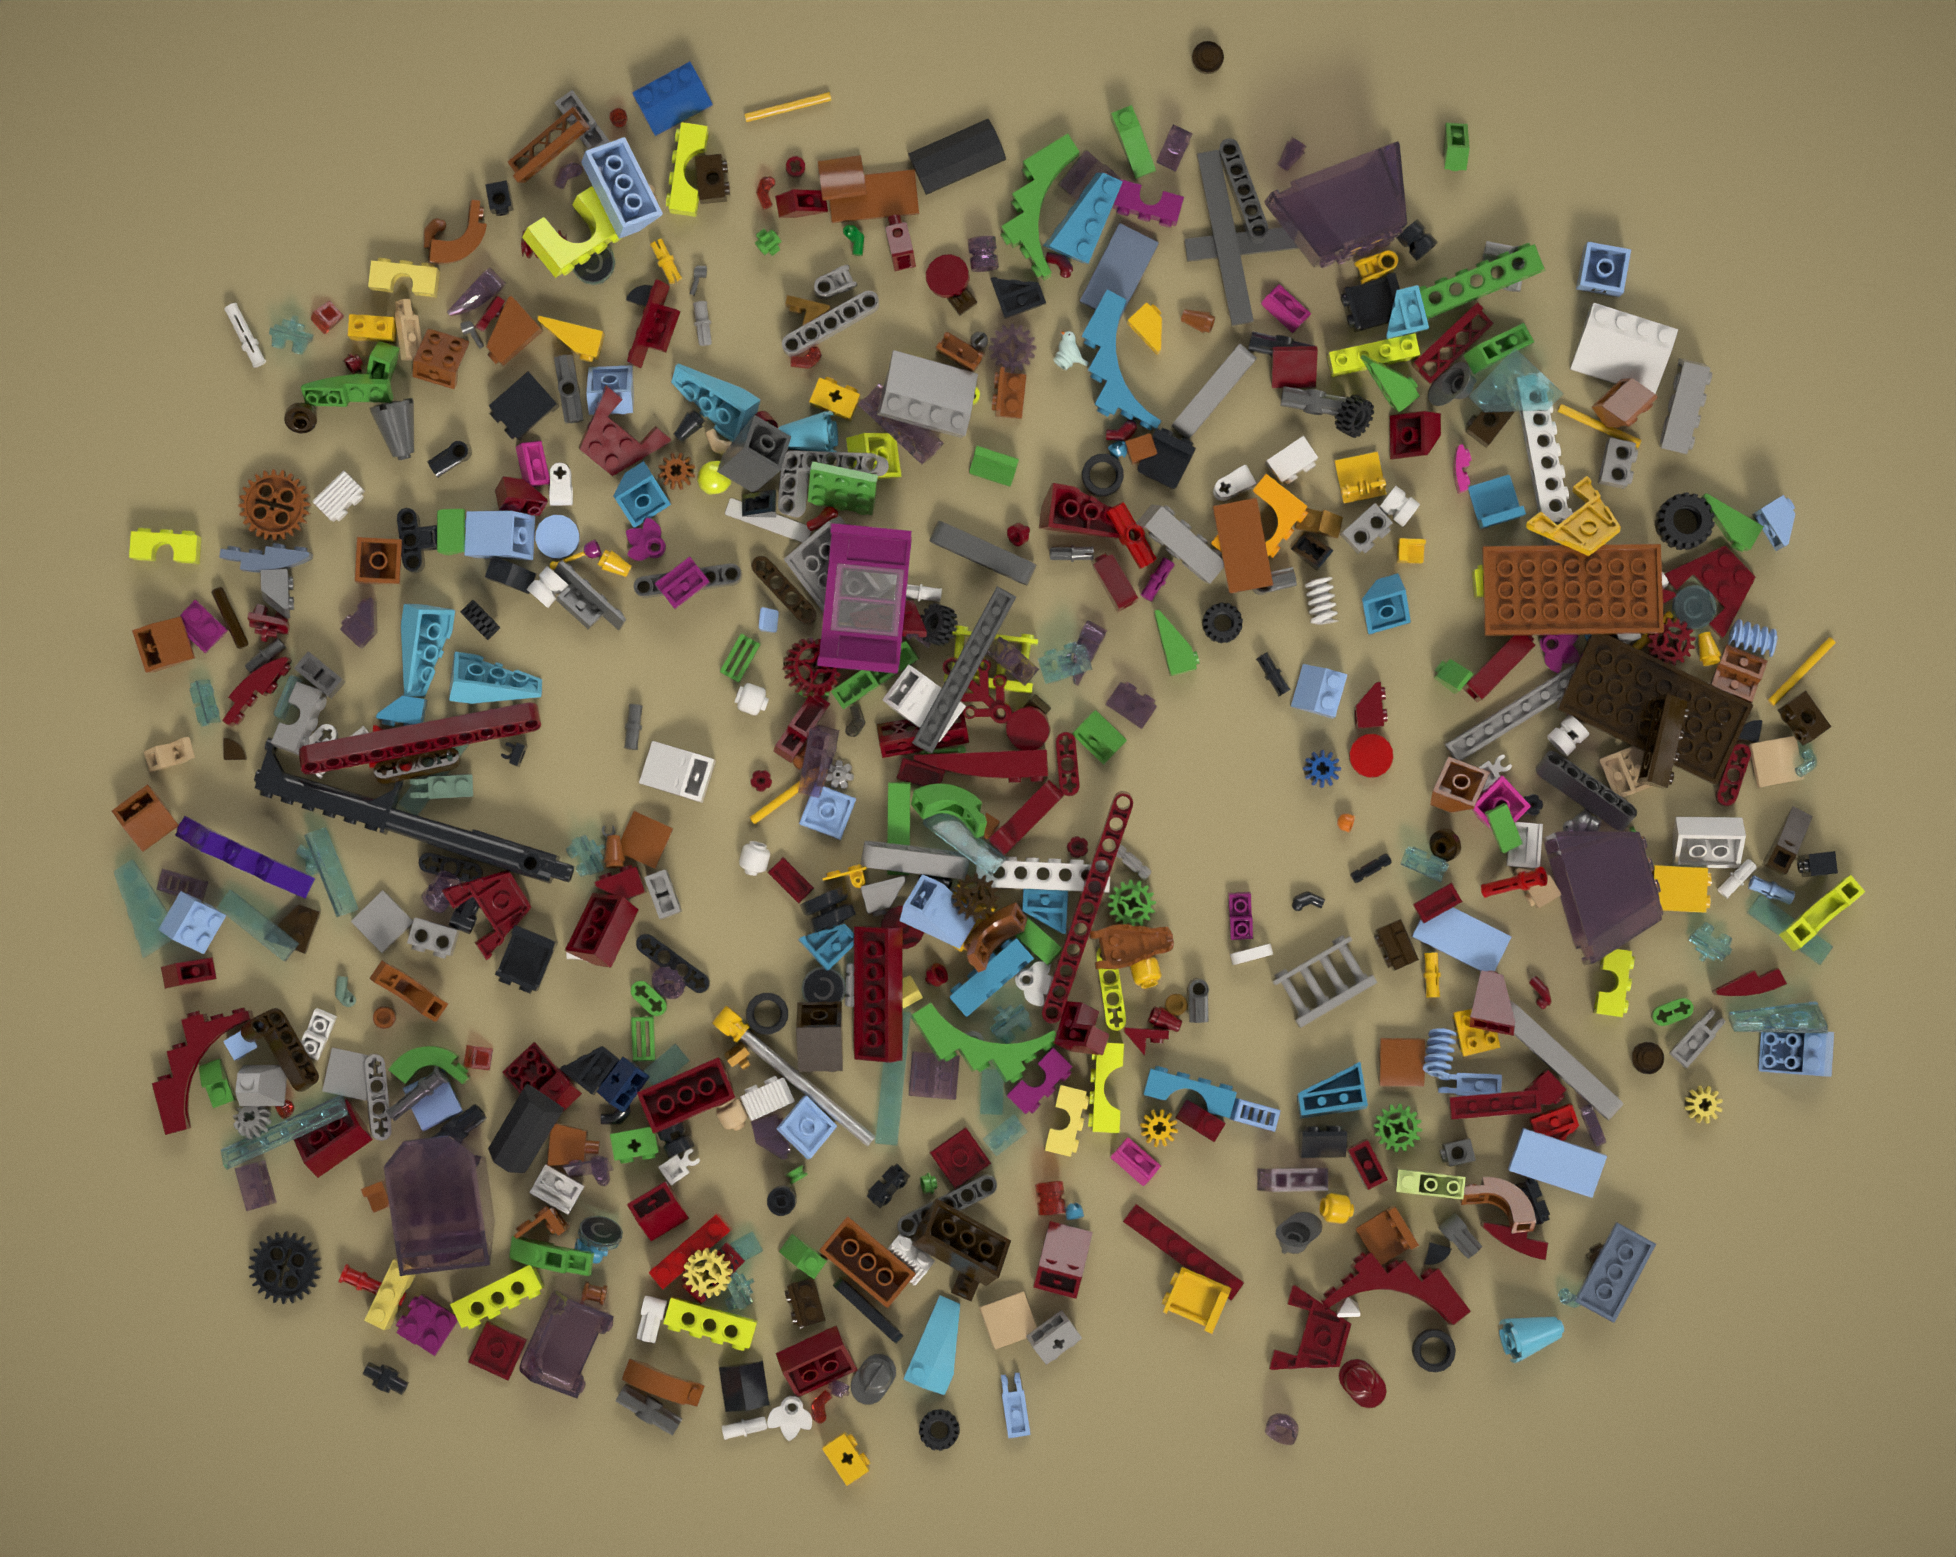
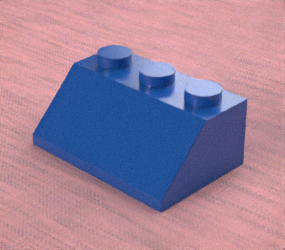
[632,61,713,136]

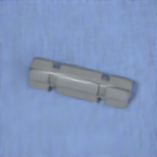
[1116,844,1151,880]
[845,963,854,1007]

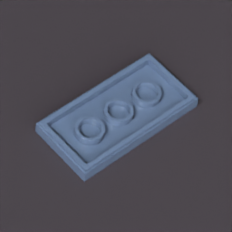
[1080,223,1159,321]
[1574,1222,1656,1323]

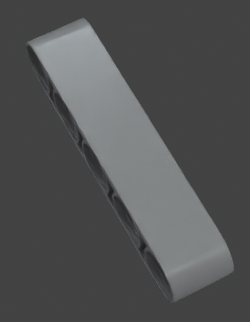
[782,291,879,357]
[1171,344,1257,440]
[860,841,970,879]

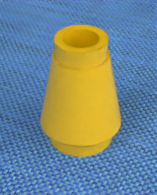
[597,549,632,577]
[1697,632,1721,666]

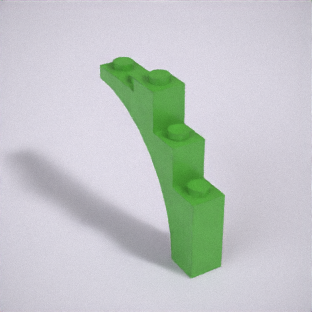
[1000,133,1079,281]
[910,1003,1056,1083]

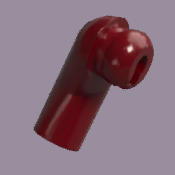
[1045,252,1073,278]

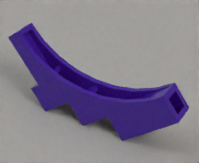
[175,816,315,899]

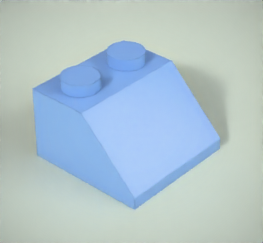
[586,365,634,415]
[1752,495,1795,551]
[1291,664,1348,719]

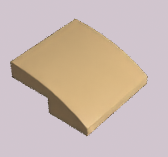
[1749,736,1804,788]
[1599,746,1652,798]
[979,1291,1037,1350]

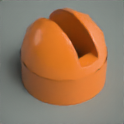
[1337,814,1355,833]

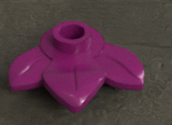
[626,518,666,561]
[1540,635,1580,673]

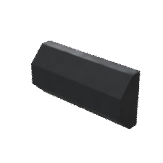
[908,118,1006,195]
[488,1083,565,1173]

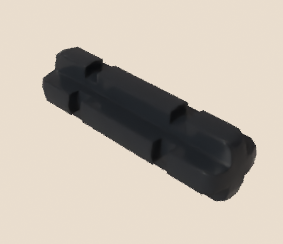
[1350,853,1392,883]

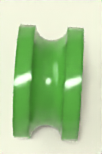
[786,1165,808,1184]

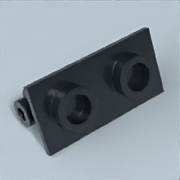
[866,1163,910,1208]
[1515,1178,1550,1225]

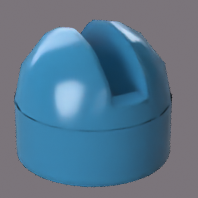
[1108,441,1127,460]
[1065,1203,1084,1220]

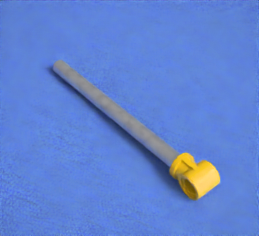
[712,1006,876,1147]

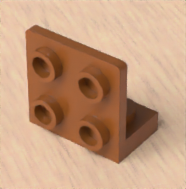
[412,329,469,389]
[992,367,1026,419]
[1356,1205,1419,1265]
[514,1206,570,1239]

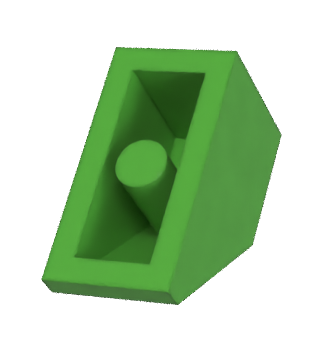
[1443,123,1470,171]
[366,341,400,382]
[1434,659,1473,694]
[779,1234,828,1279]

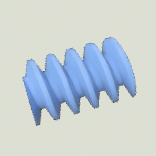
[1728,619,1778,657]
[1423,1028,1457,1078]

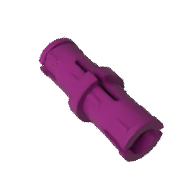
[1140,557,1175,602]

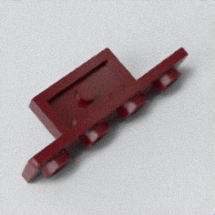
[627,279,681,368]

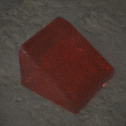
[311,300,344,334]
[464,1045,493,1071]

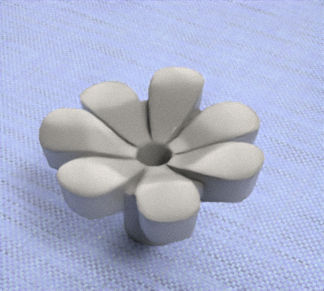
[825,760,854,789]

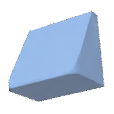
[759,607,779,633]

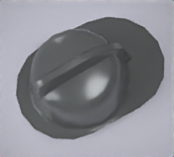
[1428,362,1477,406]
[1275,1212,1323,1254]
[851,1354,896,1405]

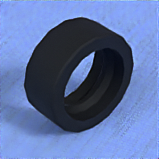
[1082,454,1124,497]
[746,993,788,1035]
[1412,1329,1456,1373]

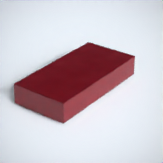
[896,758,945,787]
[767,857,814,904]
[1412,882,1463,924]

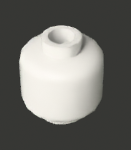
[735,683,769,715]
[739,841,770,876]

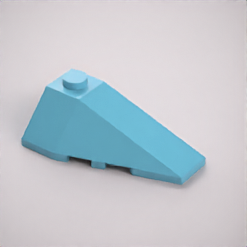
[671,364,761,442]
[401,604,455,696]
[449,652,542,704]
[903,1295,960,1395]

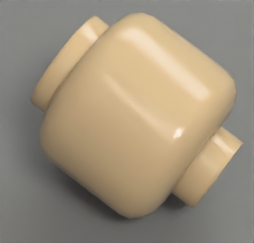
[715,1098,748,1131]

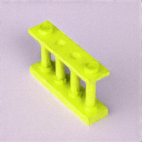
[944,626,1038,694]

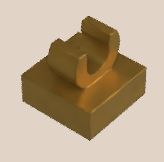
[724,1042,750,1070]

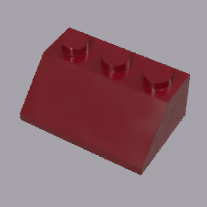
[565,893,639,968]
[292,1098,373,1178]
[775,1325,858,1398]

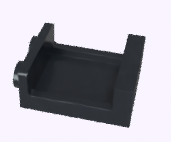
[1340,273,1400,333]
[488,371,559,441]
[495,925,558,994]

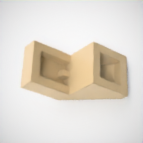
[144,737,195,773]

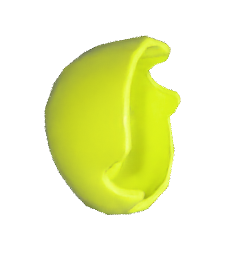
[697,461,732,495]

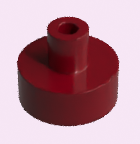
[1007,523,1030,547]
[925,963,949,987]

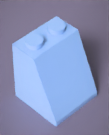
[464,511,535,560]

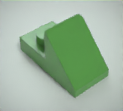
[199,1059,235,1108]

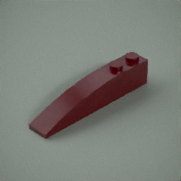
[914,750,1048,783]

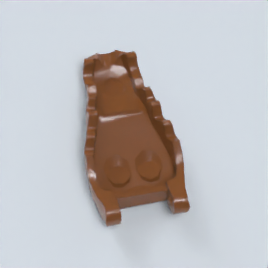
[1090,924,1174,970]

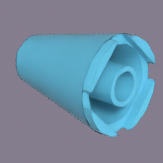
[779,411,838,452]
[1499,1317,1564,1363]

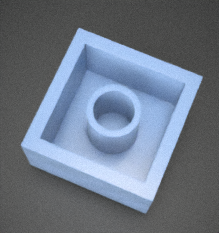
[1576,242,1631,297]
[158,891,226,954]

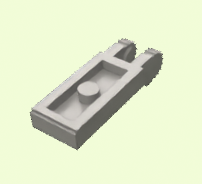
[1669,1008,1726,1068]

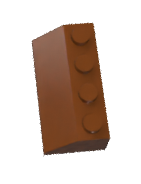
[819,1216,916,1308]

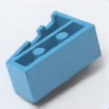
[1297,1062,1368,1119]

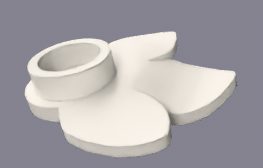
[1015,961,1059,1006]
[767,1396,812,1441]

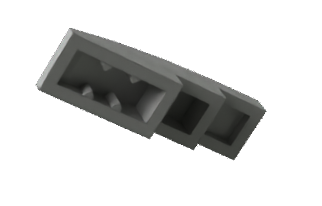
[554,90,610,150]

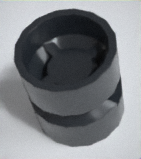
[1396,219,1438,262]
[657,1121,695,1158]
[767,1186,797,1216]

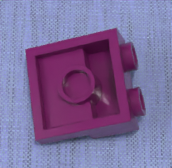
[396,1294,458,1356]

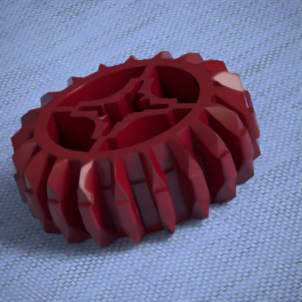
[782,637,841,698]

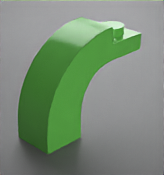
[911,784,987,839]
[388,1046,470,1084]

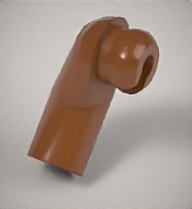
[424,218,446,249]

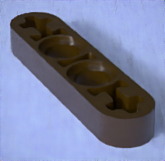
[751,556,817,625]
[373,747,461,784]

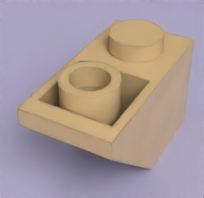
[1513,868,1562,909]

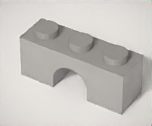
[271,682,327,755]

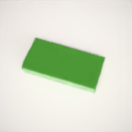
[437,509,465,556]

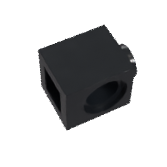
[485,180,514,216]

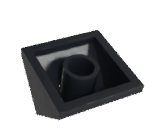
[719,1360,770,1412]

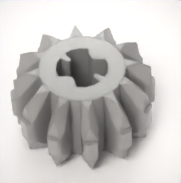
[233,1106,272,1139]

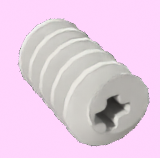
[1305,577,1339,625]

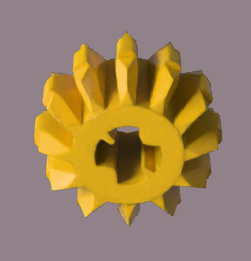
[1140,1109,1178,1147]

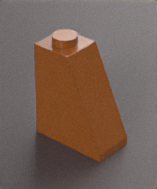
[486,296,543,366]

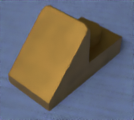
[785,295,831,326]
[1295,508,1343,539]

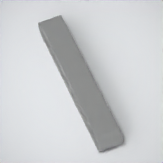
[1510,1000,1624,1121]

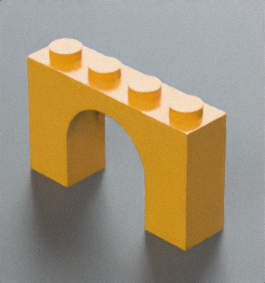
[1211,474,1308,558]

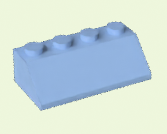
[581,137,663,239]

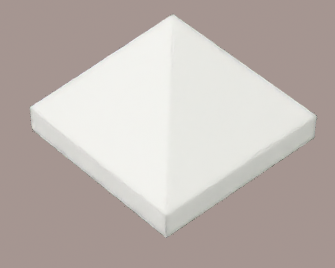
[1336,1297,1360,1317]

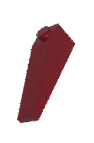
[1039,483,1131,539]

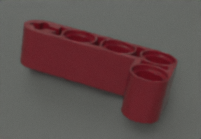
[988,780,1064,856]

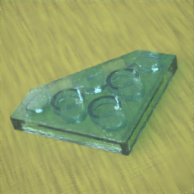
[1469,348,1563,412]

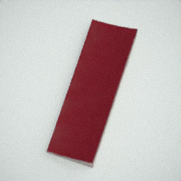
[854,926,903,1063]

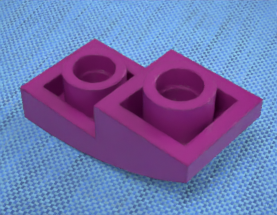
[1228,892,1253,940]

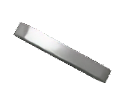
[363,1054,392,1141]

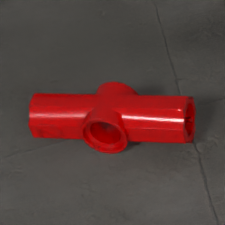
[1106,502,1157,569]

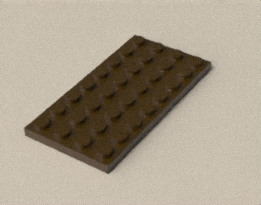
[1556,634,1753,785]

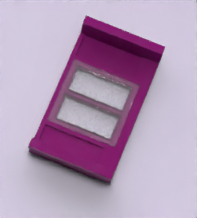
[817,523,912,674]

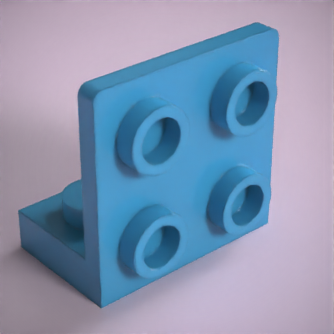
[1468,475,1526,530]

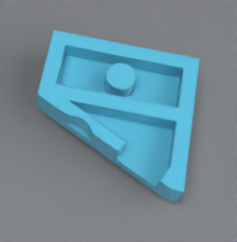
[1386,285,1429,339]

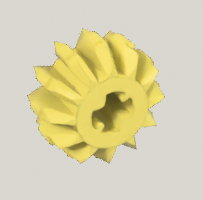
[1684,1086,1723,1123]

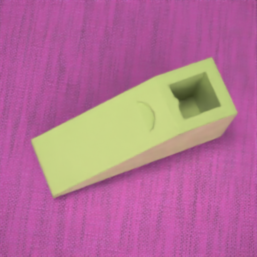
[1396,1169,1466,1199]

